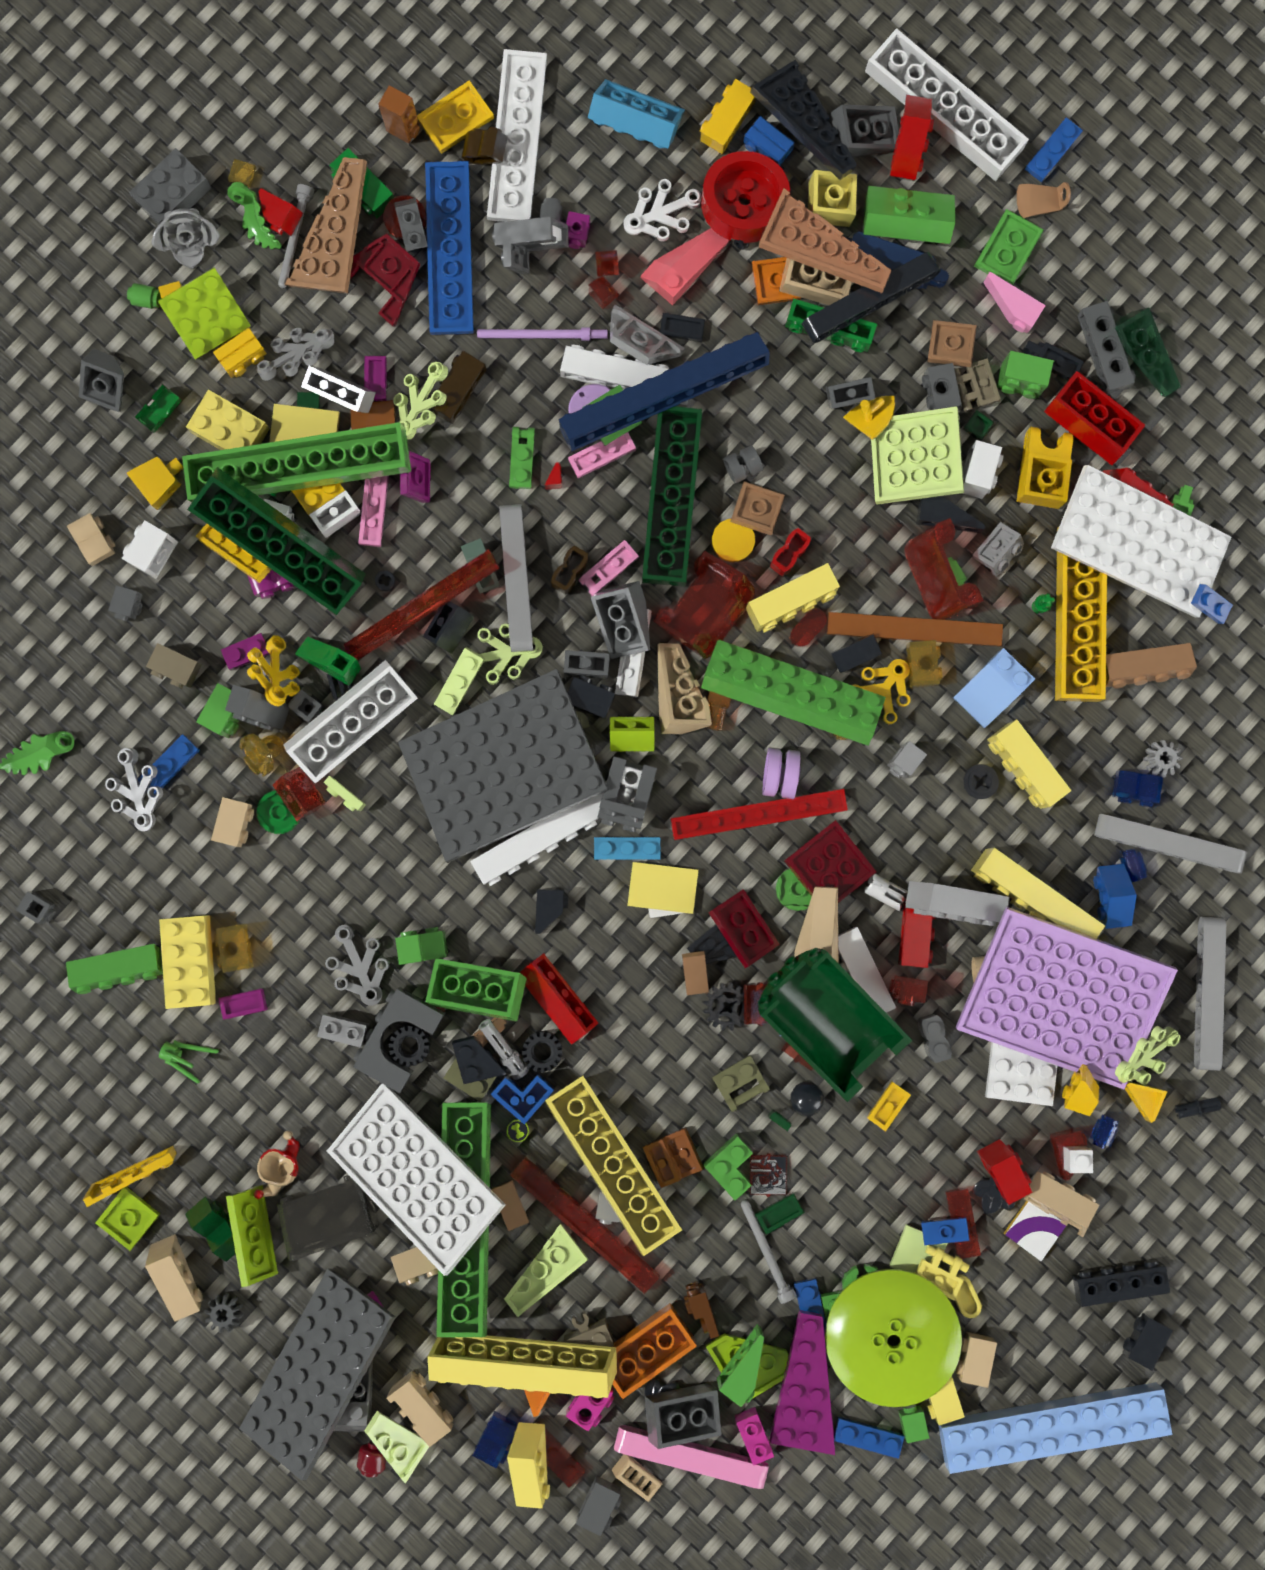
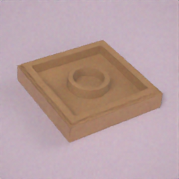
[927,320,977,367]
[730,481,785,536]

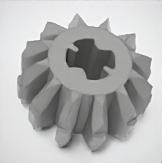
[1143,740,1183,778]

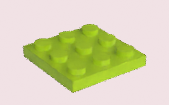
[158,267,251,359]

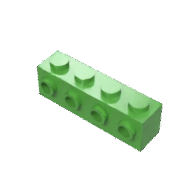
[66,944,163,994]

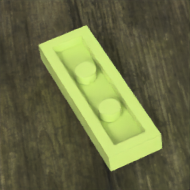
[434,647,485,715]

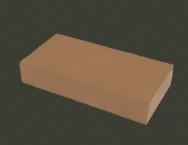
[682,951,709,995]
[491,1180,529,1231]

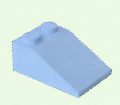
[953,648,1035,728]

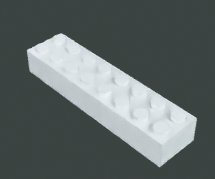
[865,28,1029,181]

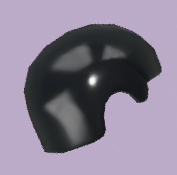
[790,1081,824,1117]

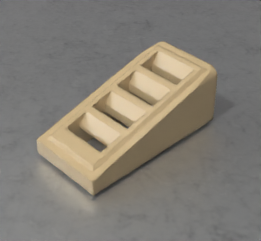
[612,1454,662,1502]

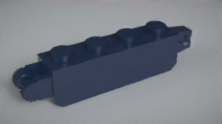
[845,232,949,289]

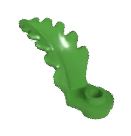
[227,182,282,250]
[0,731,74,775]

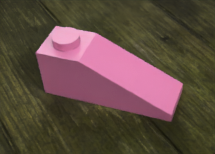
[983,272,1046,334]

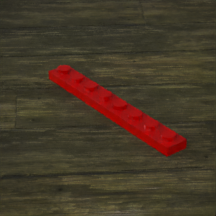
[670,789,848,840]

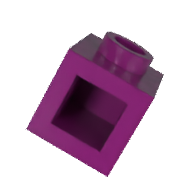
[566,211,590,249]

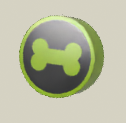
[507,1119,529,1142]

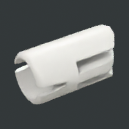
[864,874,908,911]

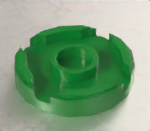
[257,791,301,834]

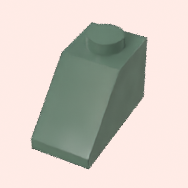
[461,538,500,594]

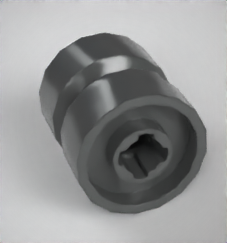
[723,445,763,484]

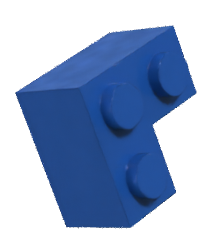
[1093,864,1137,929]
[491,1074,555,1124]

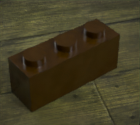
[429,351,487,424]

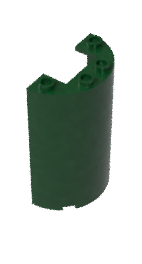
[757,948,912,1102]

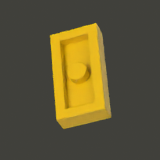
[866,1081,911,1131]

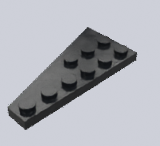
[750,59,857,180]

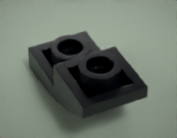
[831,633,882,673]

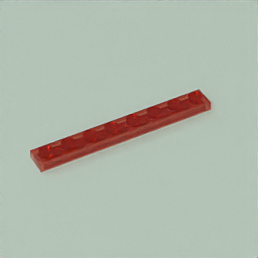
[344,549,499,661]
[510,1157,660,1294]

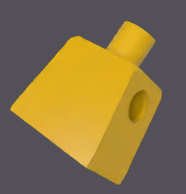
[127,457,184,510]

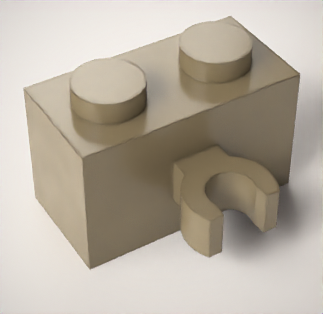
[563,1311,614,1347]

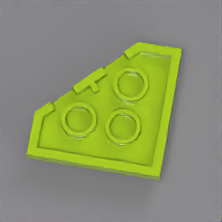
[706,1333,789,1399]

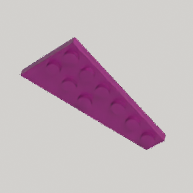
[769,1310,835,1455]

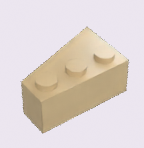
[1024,1171,1099,1237]
[386,1370,453,1447]

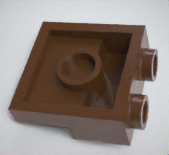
[684,1282,719,1339]

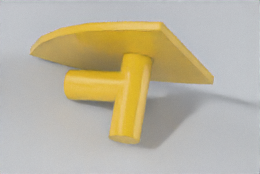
[843,396,895,440]

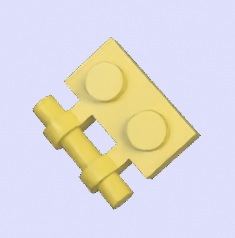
[915,1245,970,1300]

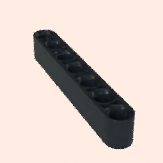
[802,252,941,343]

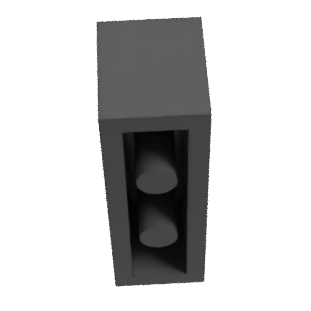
[225,685,289,731]

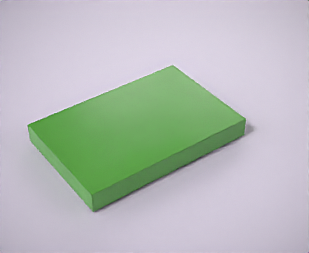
[974,209,1044,285]

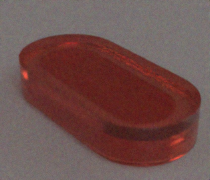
[790,609,827,647]

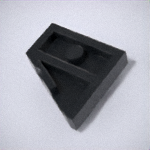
[687,924,736,964]
[452,1036,506,1084]

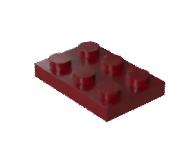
[708,889,780,968]

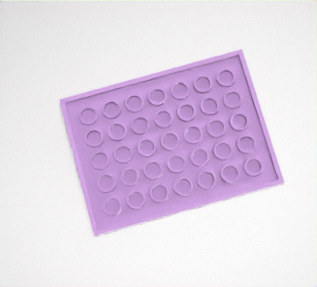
[956,907,1178,1089]

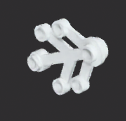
[624,179,702,242]

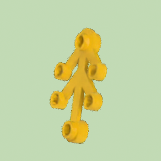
[247,635,300,707]
[852,659,910,725]

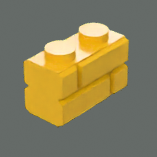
[213,328,267,378]

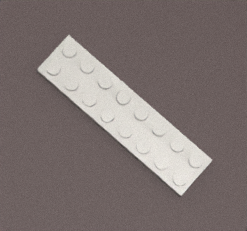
[487,49,547,222]

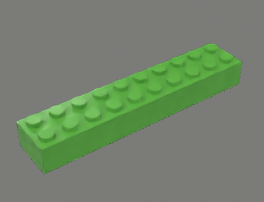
[182,422,411,502]
[437,1103,491,1337]

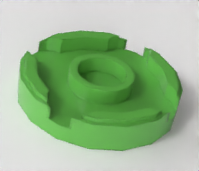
[775,868,812,911]

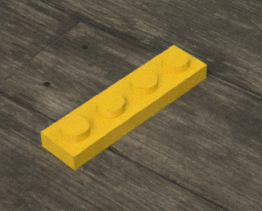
[196,524,272,583]

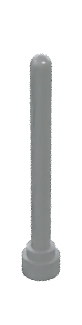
[278,184,315,288]
[741,1200,797,1304]

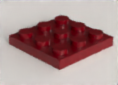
[784,820,876,903]

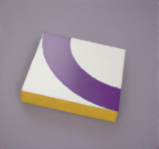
[1004,1201,1066,1261]

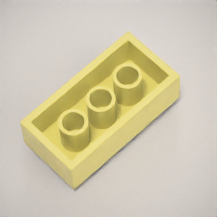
[746,563,840,633]
[987,720,1071,809]
[159,915,216,1009]

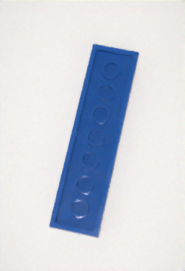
[425,161,474,335]

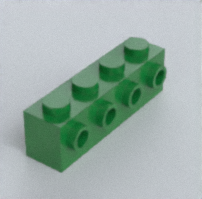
[785,299,877,353]

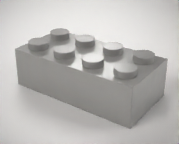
[905,881,1009,927]

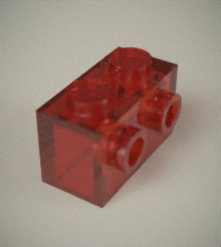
[272,767,325,821]
[889,975,928,1006]

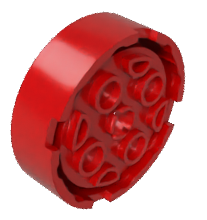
[701,151,790,243]

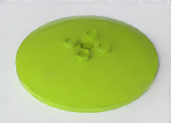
[825,1269,962,1407]

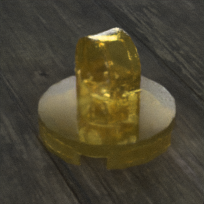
[239,734,283,777]

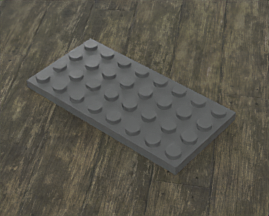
[239,1268,396,1481]

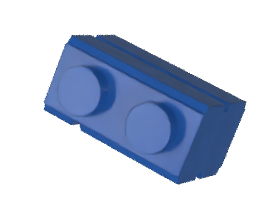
[744,116,795,166]

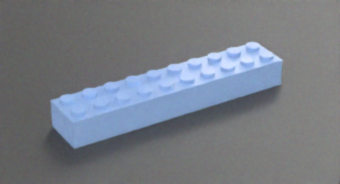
[938,1382,1172,1474]

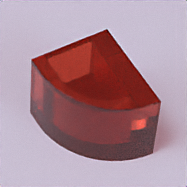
[595,250,619,277]
[588,276,619,309]

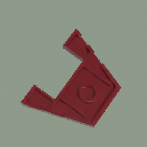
[350,233,420,327]

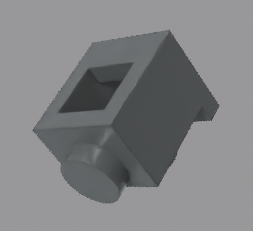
[288,689,325,723]
[16,891,56,924]

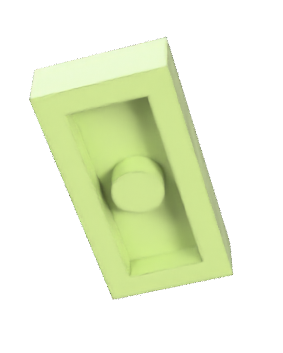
[324,776,366,811]

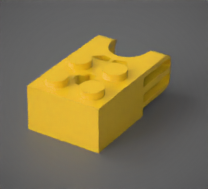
[1017,426,1073,509]

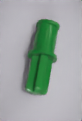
[1032,593,1055,613]

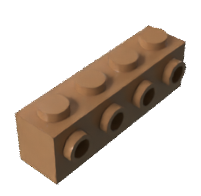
[1106,643,1197,688]

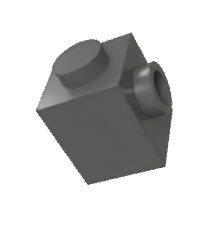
[108,586,143,622]

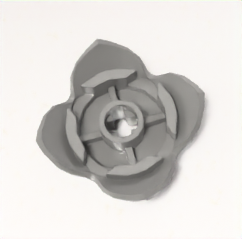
[152,208,220,269]

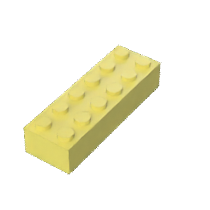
[971,848,1105,939]

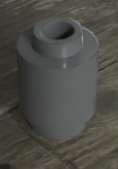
[540,198,562,221]

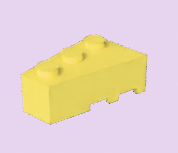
[507,1422,550,1509]

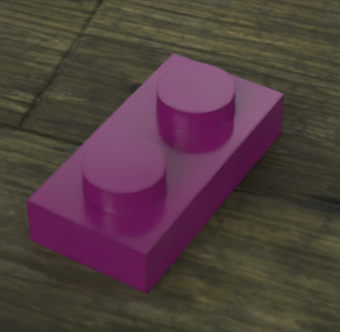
[221,633,270,671]

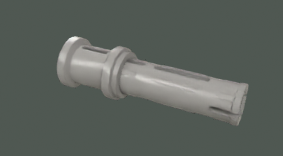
[478,1019,529,1080]

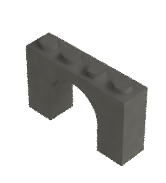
[353,987,446,1093]

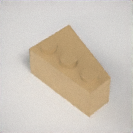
[145,1234,203,1322]

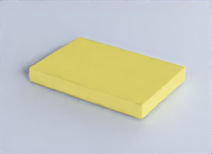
[270,404,340,442]
[627,862,698,914]

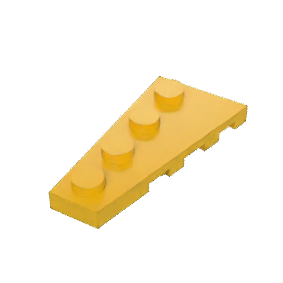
[83,1146,177,1207]

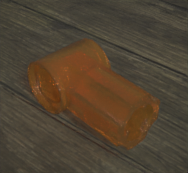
[704,691,731,731]

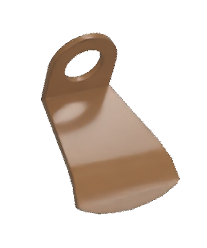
[1017,182,1071,219]

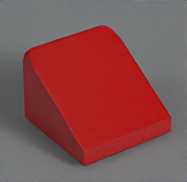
[545,462,562,490]

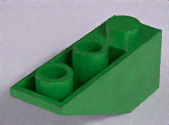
[295,637,362,686]

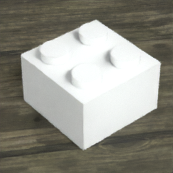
[963,440,1003,499]
[122,520,178,579]

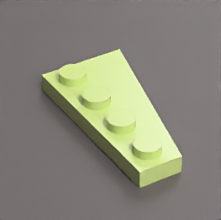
[504,1224,589,1317]

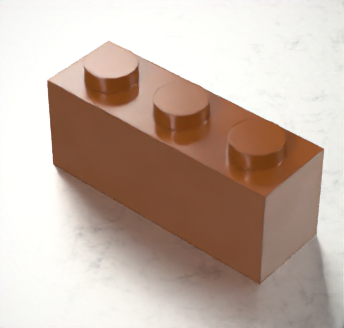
[378,85,420,144]

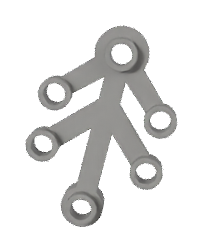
[257,328,334,381]
[105,748,163,831]
[325,925,389,1006]

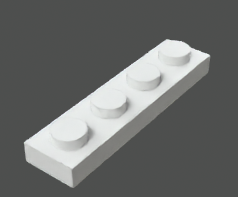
[615,609,652,697]

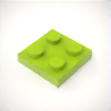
[95,1187,160,1251]

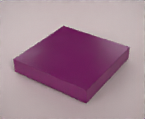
[400,450,430,503]

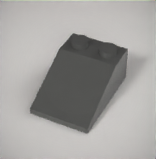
[828,105,899,158]
[591,581,650,659]

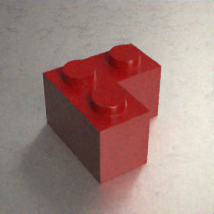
[977,1139,1033,1205]

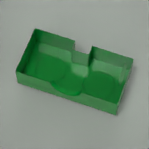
[135,384,182,433]

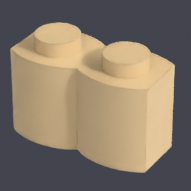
[67,513,116,566]

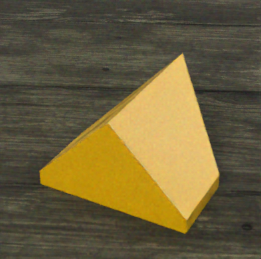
[1125,1082,1167,1123]

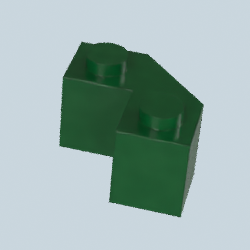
[185,1196,236,1262]

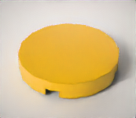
[712,519,755,562]

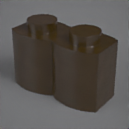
[461,127,508,165]
[551,545,588,595]

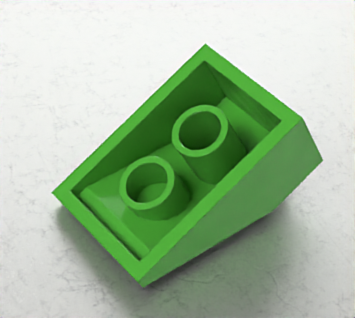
[717,1324,764,1407]

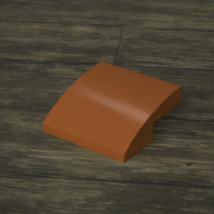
[351,400,396,430]
[643,1127,704,1188]

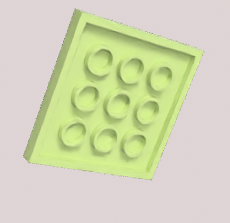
[871,407,964,504]

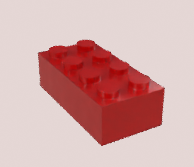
[1044,371,1145,465]

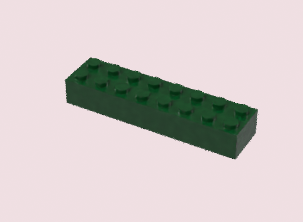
[642,406,702,587]
[187,467,365,615]

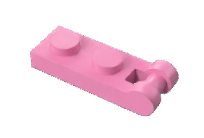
[579,540,639,596]

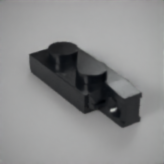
[1022,340,1084,381]

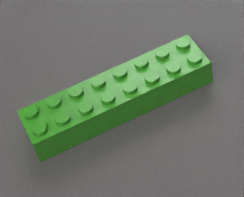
[701,640,886,746]

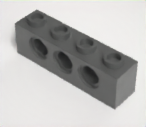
[1077,301,1135,395]

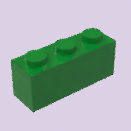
[329,148,395,219]

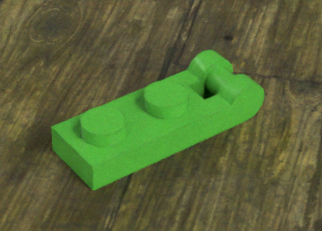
[509,427,535,489]

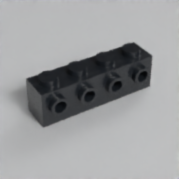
[1072,1260,1170,1307]

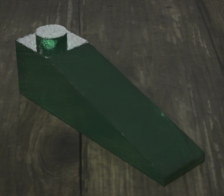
[1115,307,1181,397]

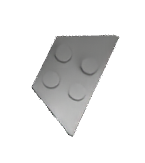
[610,305,685,365]

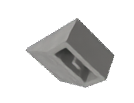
[334,1360,373,1432]

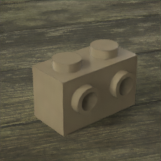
[146,643,202,689]

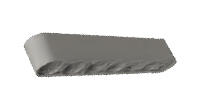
[499,504,533,652]
[1094,814,1247,874]
[1194,917,1226,1071]

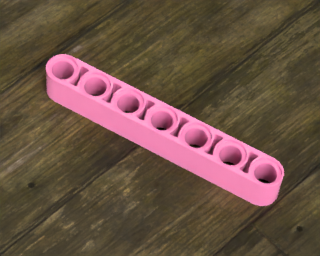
[614,1425,769,1489]

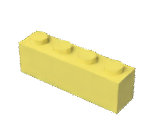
[927,1376,965,1425]

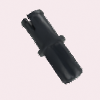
[1175,1097,1221,1119]

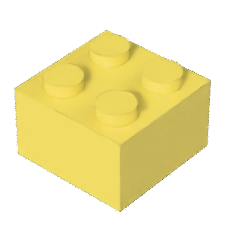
[808,170,857,227]

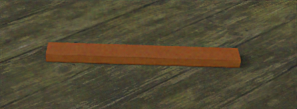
[827,612,1003,647]

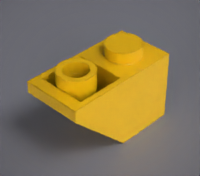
[1062,1064,1099,1116]

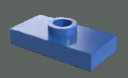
[921,1217,969,1245]

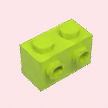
[610,717,654,752]

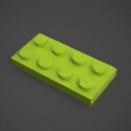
[226,1185,278,1287]

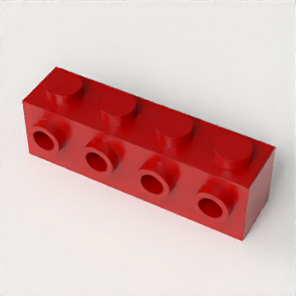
[519,953,598,1045]

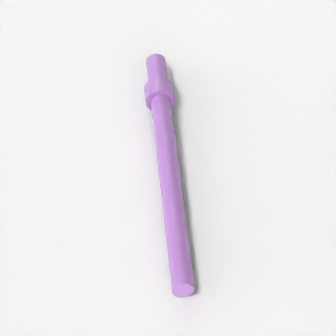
[477,327,607,341]

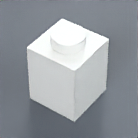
[1063,1146,1093,1173]

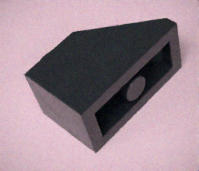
[535,889,568,934]

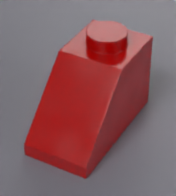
[259,188,304,236]

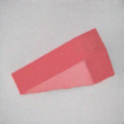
[640,228,729,305]

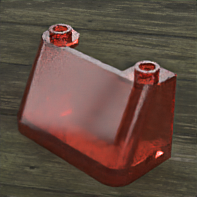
[904,518,984,620]
[654,551,755,659]

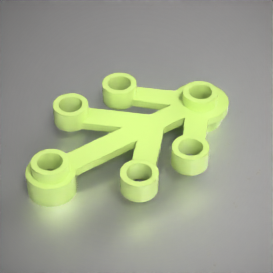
[393,362,448,440]
[460,624,543,685]
[1115,1026,1181,1086]

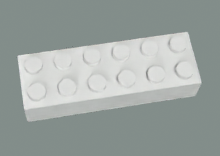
[284,660,418,783]

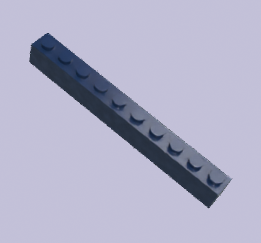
[558,332,770,452]

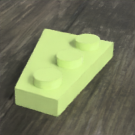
[364,1411,429,1484]

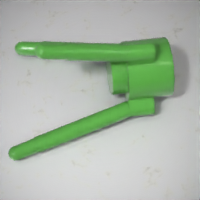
[159,1040,219,1083]

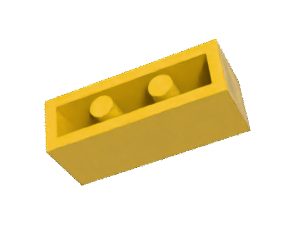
[700,79,756,154]

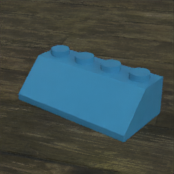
[588,79,685,149]

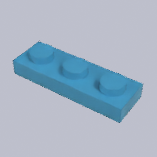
[594,837,660,860]

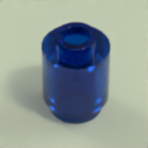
[1119,848,1148,882]
[1090,1114,1119,1149]

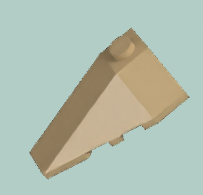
[658,643,712,734]
[795,886,839,963]

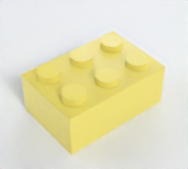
[186,390,270,450]

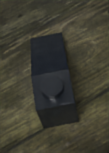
[916,496,985,534]

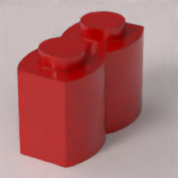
[770,528,811,577]

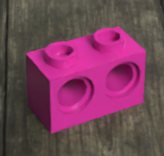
[566,1387,615,1431]
[735,1407,774,1466]

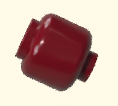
[357,1440,387,1478]

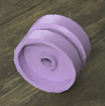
[762,747,800,799]

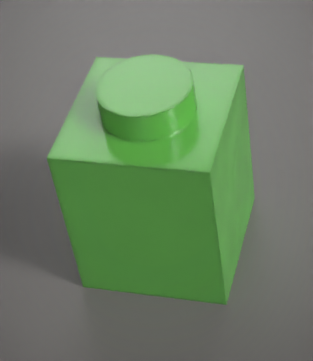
[898,1404,929,1443]

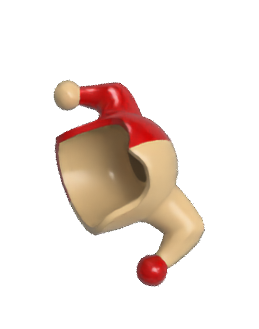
[253,1131,300,1199]

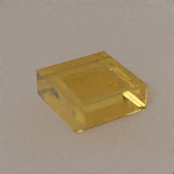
[228,159,256,188]

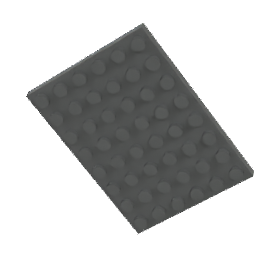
[398,669,609,863]

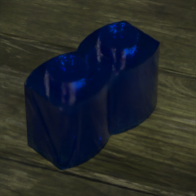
[1112,770,1163,808]
[472,1411,518,1468]

